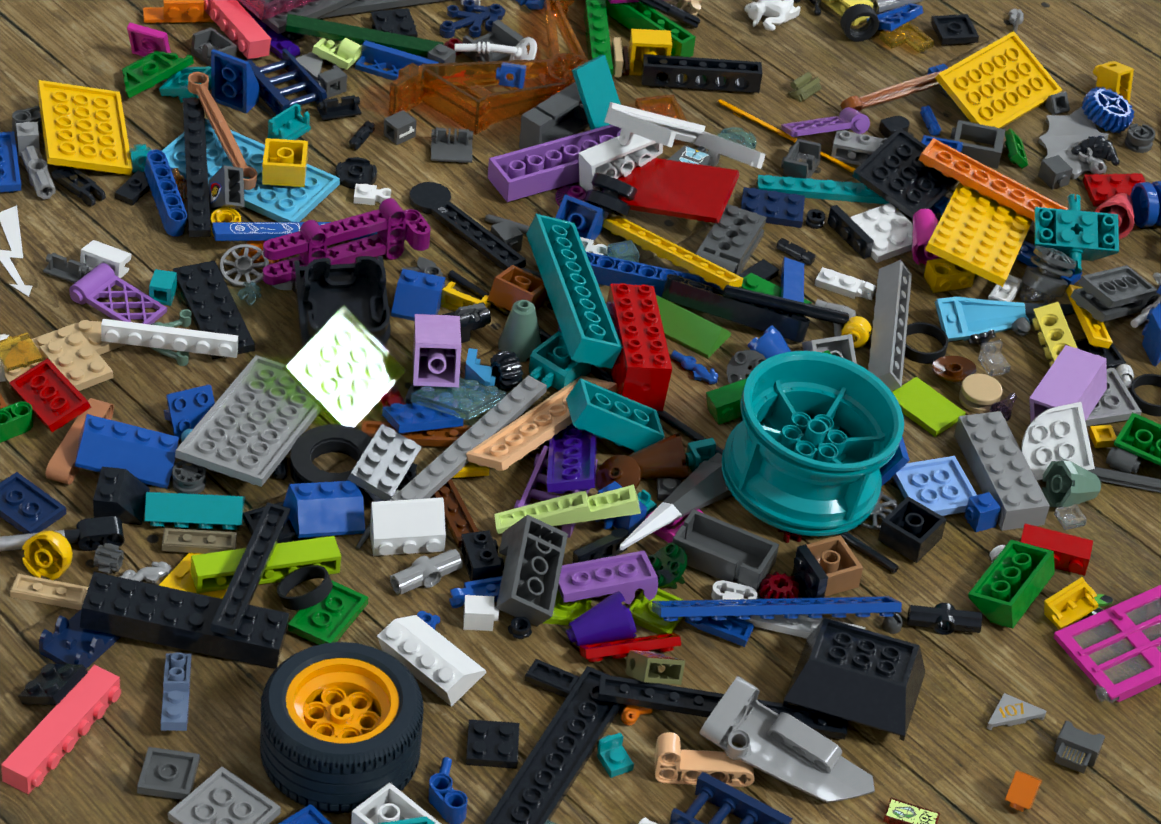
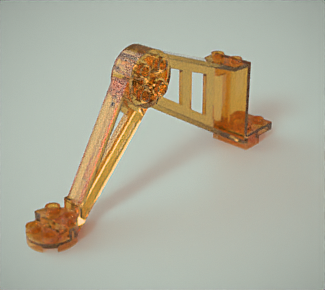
[389,0,589,135]

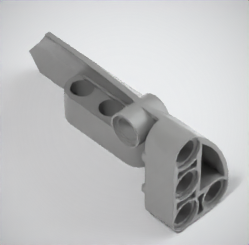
[699,676,875,803]

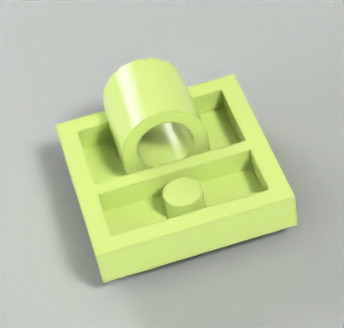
[312,38,362,70]

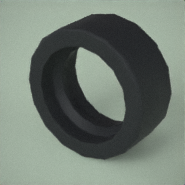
[840,4,879,42]

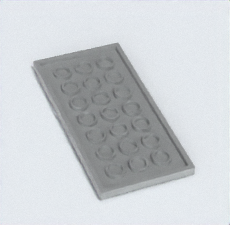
[175,355,339,487]

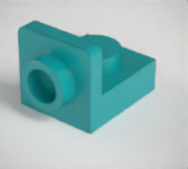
[597,733,634,778]

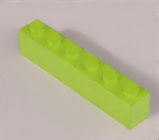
[191,536,341,593]

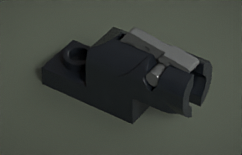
[442,302,491,343]

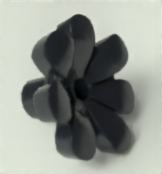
[967,330,996,352]

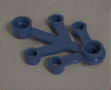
[439,0,505,38]

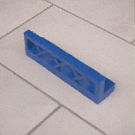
[355,40,439,91]

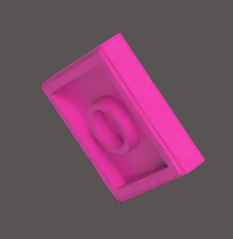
[127,23,171,57]

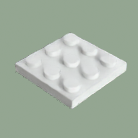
[850,203,913,263]

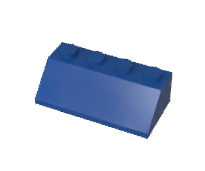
[75,414,179,489]

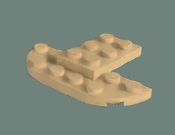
[4,320,128,391]

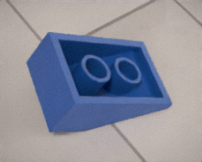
[211,49,259,114]

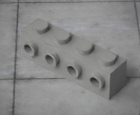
[831,130,887,165]

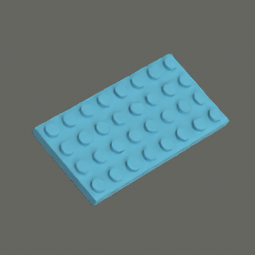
[162,119,340,222]

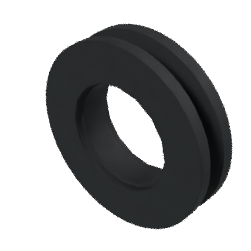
[290,424,372,495]

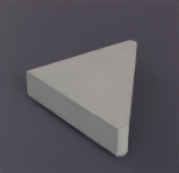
[296,52,323,81]

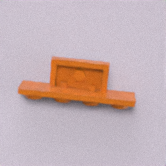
[143,0,214,23]

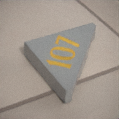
[987,693,1047,730]

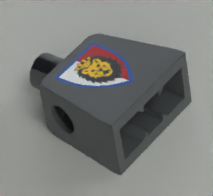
[208,165,245,210]

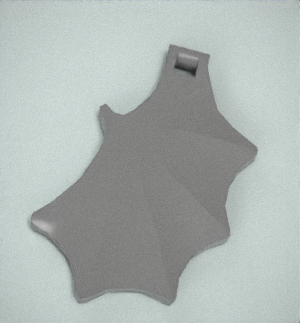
[1038,105,1109,179]

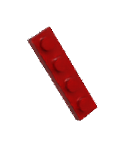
[579,632,681,662]

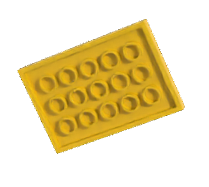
[935,31,1062,128]
[37,80,133,175]

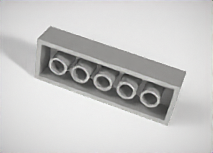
[954,411,1050,531]

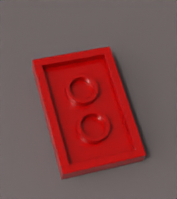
[1083,173,1146,207]

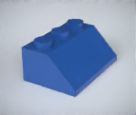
[283,481,365,538]

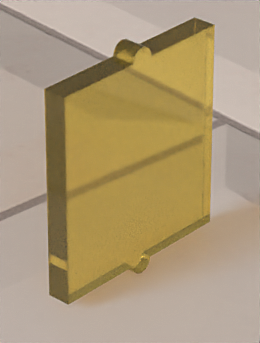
[0,333,43,372]

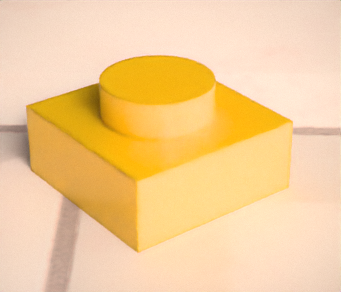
[1088,425,1117,448]

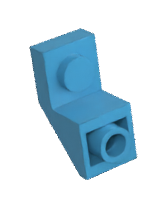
[464,348,496,398]

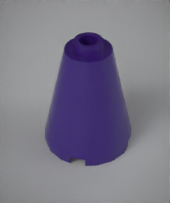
[566,591,637,646]

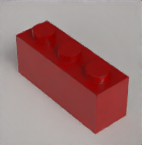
[1020,523,1093,576]

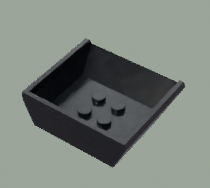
[783,618,925,741]

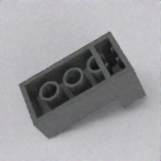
[496,515,568,627]

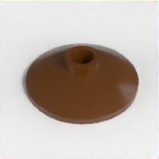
[932,356,976,382]
[596,455,641,490]

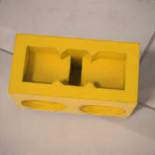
[924,258,975,293]

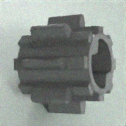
[93,543,124,574]

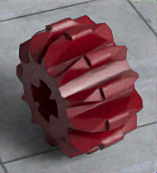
[759,571,800,599]

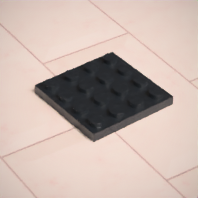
[852,127,960,219]

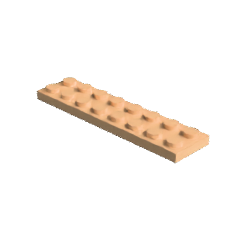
[466,375,618,471]

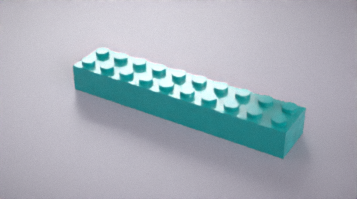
[526,214,623,369]

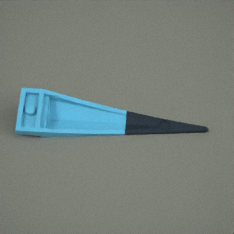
[935,296,1075,341]

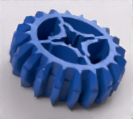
[1082,87,1134,133]

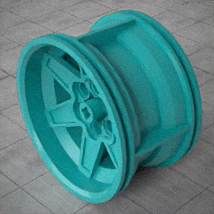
[721,351,904,536]

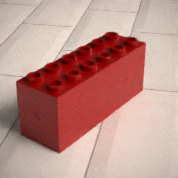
[606,283,672,411]

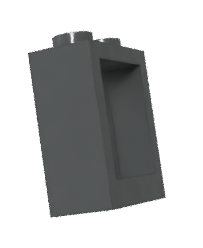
[950,120,1006,169]

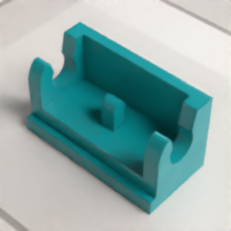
[268,103,311,140]

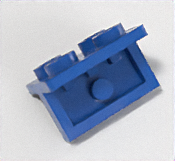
[163,385,215,439]

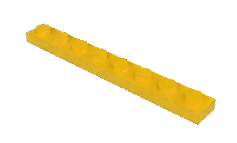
[603,216,743,290]

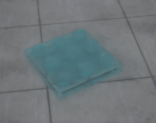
[411,377,506,420]

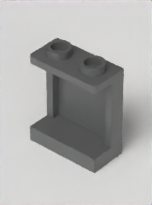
[463,20,524,71]

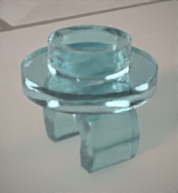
[237,281,262,305]

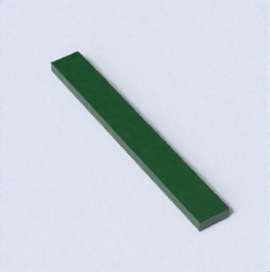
[285,14,443,57]

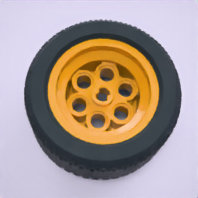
[260,642,424,813]

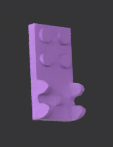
[558,551,658,604]

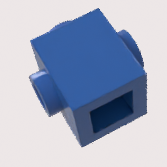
[964,492,1001,532]

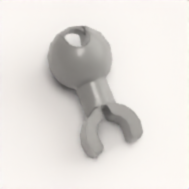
[1078,148,1105,174]

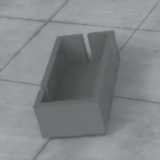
[519,82,589,149]
[672,509,779,592]

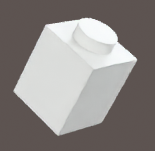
[463,595,499,631]

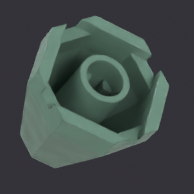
[1042,461,1101,507]

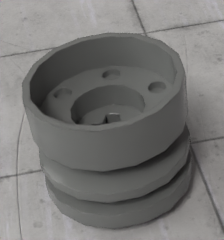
[1021,246,1077,297]

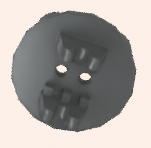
[726,350,766,384]

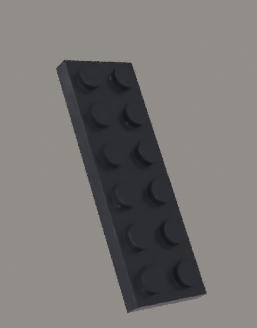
[173,260,255,360]

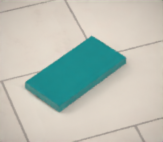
[572,55,621,130]

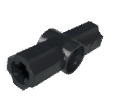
[907,603,982,635]

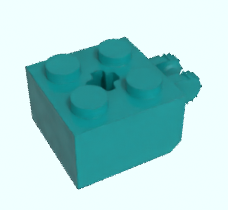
[529,331,592,390]

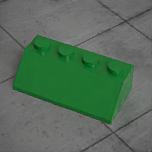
[1113,412,1161,466]
[968,540,1055,629]

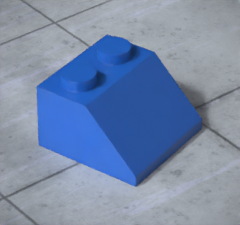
[555,194,609,240]
[391,269,445,321]
[1142,301,1161,366]

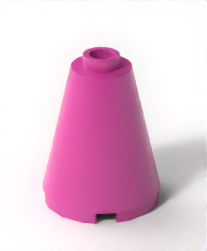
[912,209,941,266]

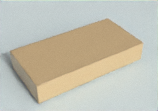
[611,37,623,77]

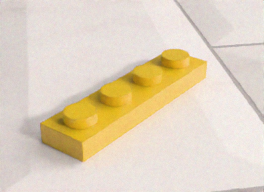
[1066,284,1113,349]

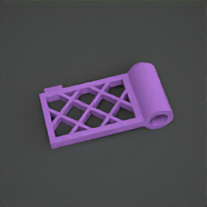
[781,107,870,137]
[69,263,167,325]

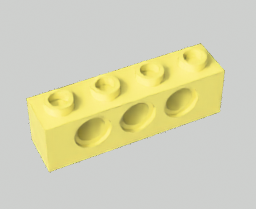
[1032,302,1077,367]

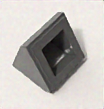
[1044,91,1070,115]

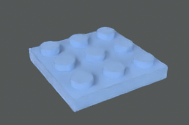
[893,456,977,516]

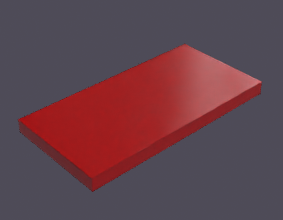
[617,158,740,224]

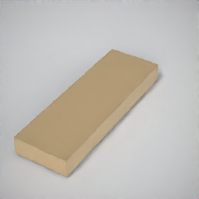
[10,574,88,610]

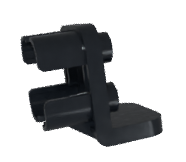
[291,256,391,358]

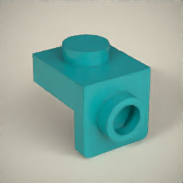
[129,144,152,172]
[685,438,716,472]

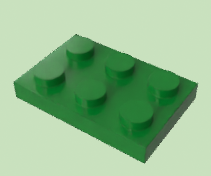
[288,580,369,645]

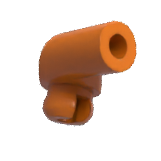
[621,705,653,725]

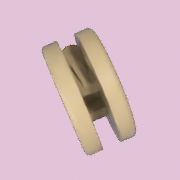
[959,373,1002,414]

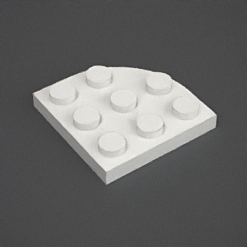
[1021,402,1095,480]

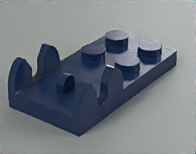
[39,610,122,669]

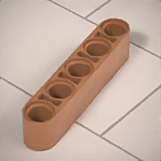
[46,398,114,485]

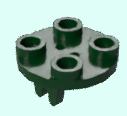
[648,542,687,589]

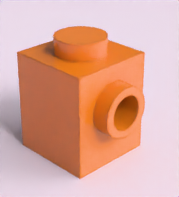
[1005,770,1042,812]

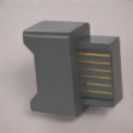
[1054,721,1105,774]

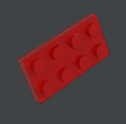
[9,358,91,432]

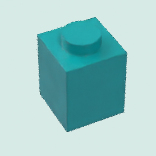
[149,269,177,306]

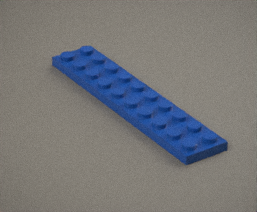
[652,596,902,621]

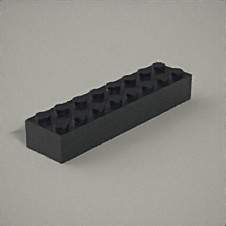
[80,572,289,669]

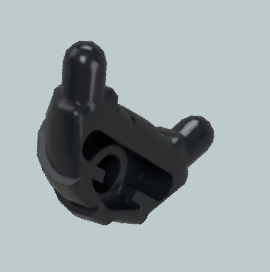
[1071,136,1120,166]

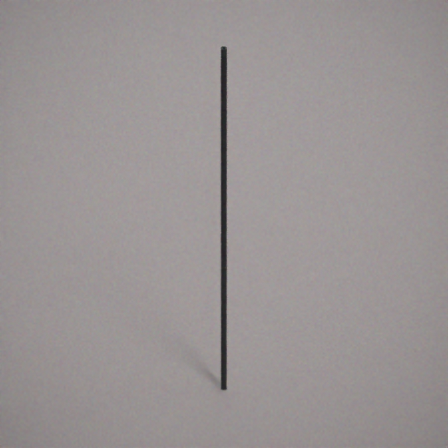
[448,270,899,574]

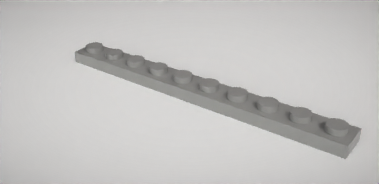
[391,375,547,501]

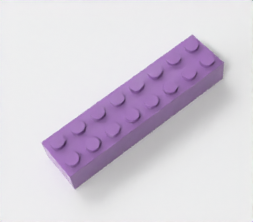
[488,125,621,202]

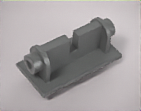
[43,253,90,283]

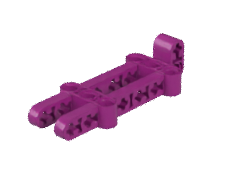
[263,198,431,285]

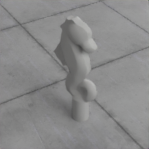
[119,561,172,584]

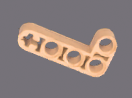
[654,732,754,787]

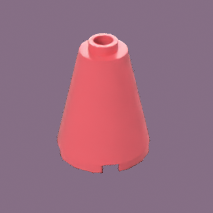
[1095,193,1135,240]

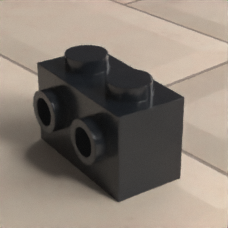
[460,530,504,581]

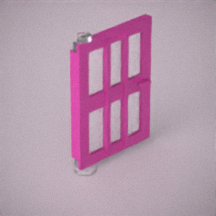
[1054,585,1161,703]

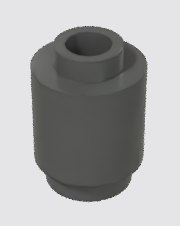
[1106,447,1141,474]

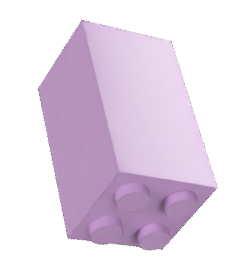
[413,314,461,387]
[1030,345,1107,422]

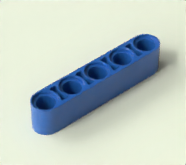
[144,149,187,237]

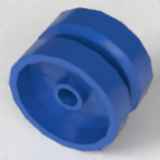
[1130,181,1161,228]

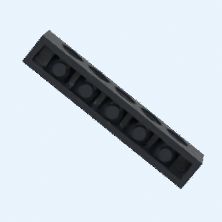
[641,54,763,93]

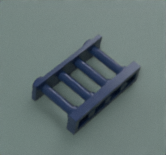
[247,49,327,115]
[670,771,793,824]

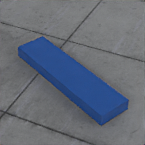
[781,257,804,303]

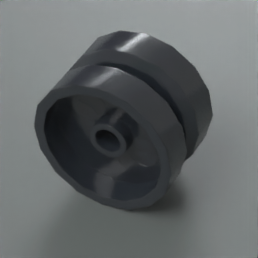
[584,173,638,218]

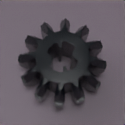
[490,351,523,389]

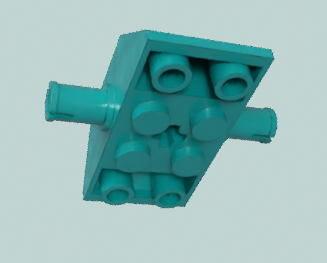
[1034,194,1119,274]

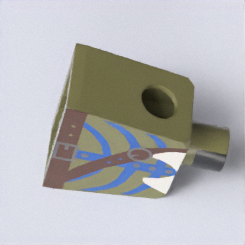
[626,650,685,685]

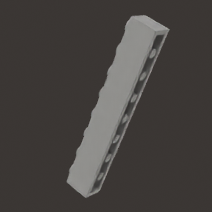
[868,260,912,391]

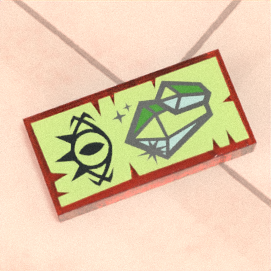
[883,798,940,824]

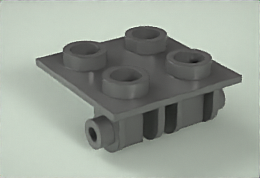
[431,127,473,163]

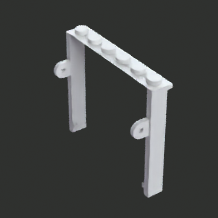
[605,102,766,169]

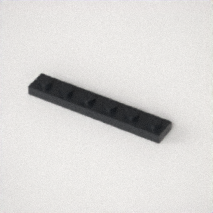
[432,200,526,270]

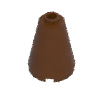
[628,433,689,479]

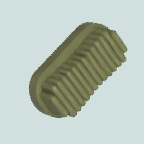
[788,72,822,102]

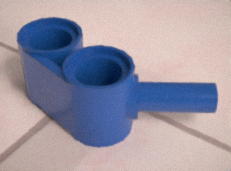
[428,757,468,824]

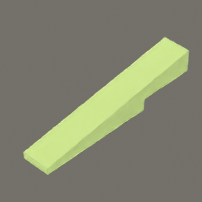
[494,485,641,534]

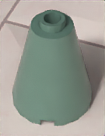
[498,300,542,362]

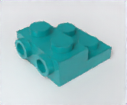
[159,67,211,103]

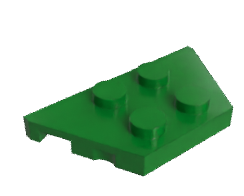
[122,51,194,99]

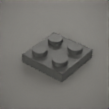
[137,747,200,800]

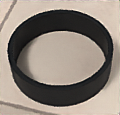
[904,322,948,364]
[1130,374,1161,416]
[277,565,333,610]

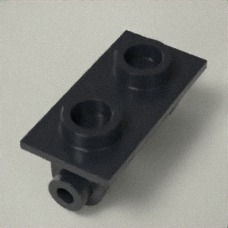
[317,95,362,120]

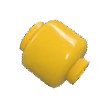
[841,316,872,348]

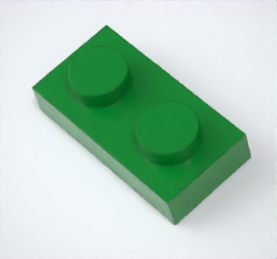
[1005,128,1028,169]

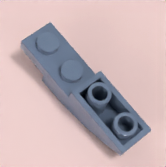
[161,652,191,731]

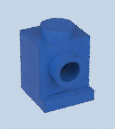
[496,62,527,89]

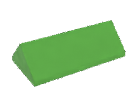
[656,295,731,358]

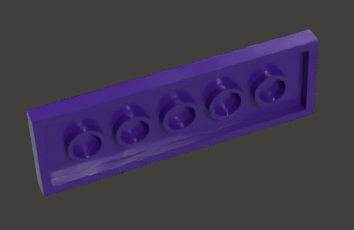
[547,423,597,494]

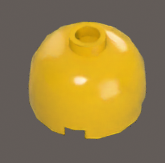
[22,531,73,580]

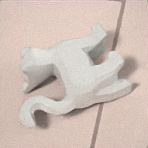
[745,0,801,31]

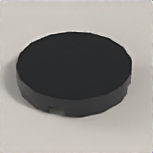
[335,157,377,189]
[409,182,451,214]

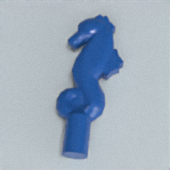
[671,350,718,384]

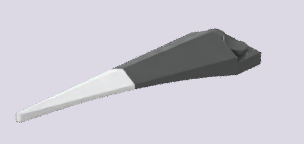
[620,453,732,551]

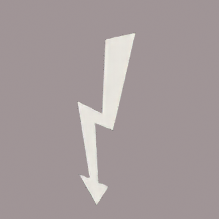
[0,205,32,297]

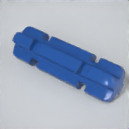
[920,106,941,136]

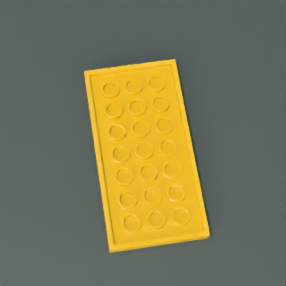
[925,182,1033,287]

